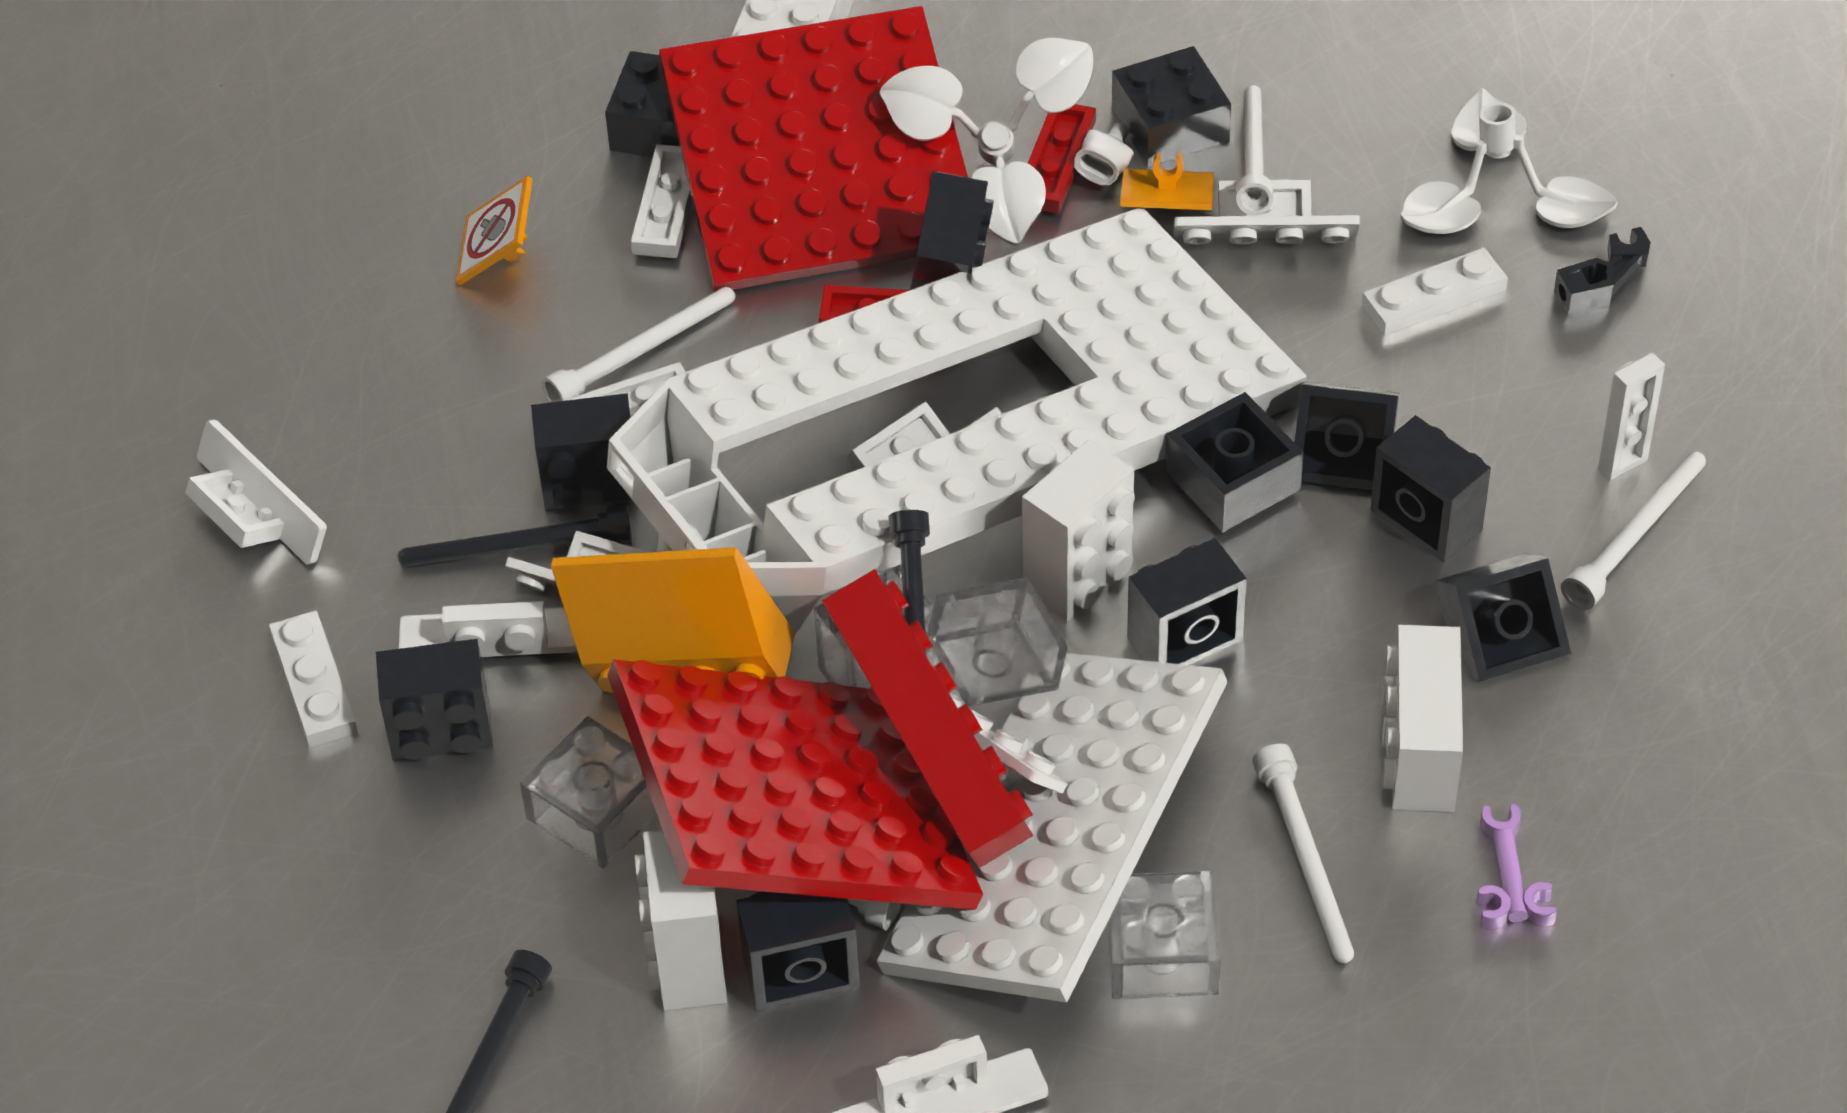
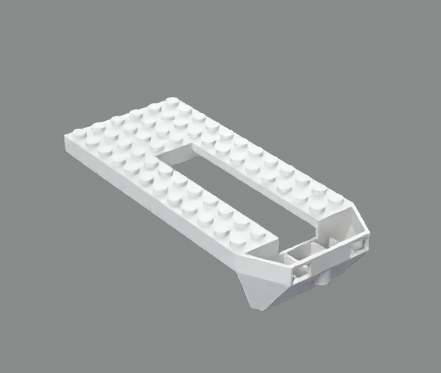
[607,207,1307,635]

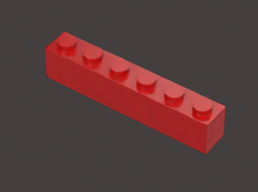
[822,569,1033,868]

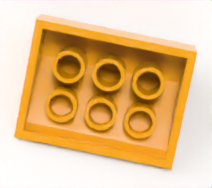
[551,547,795,694]

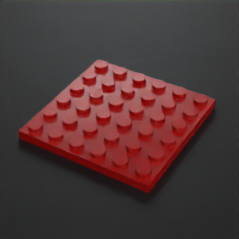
[659,6,968,292]
[607,659,983,910]

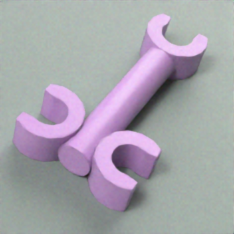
[1476,804,1557,930]

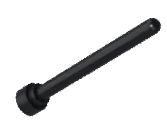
[397,504,632,567]
[888,510,930,655]
[446,950,552,1113]

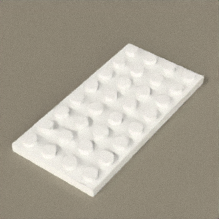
[877,651,1228,1003]

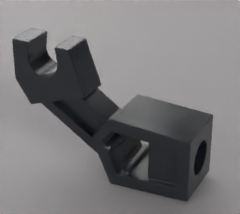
[1554,227,1651,316]

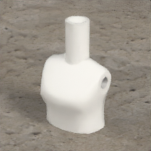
[1074,122,1134,185]

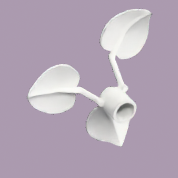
[880,37,1093,245]
[1400,88,1618,234]

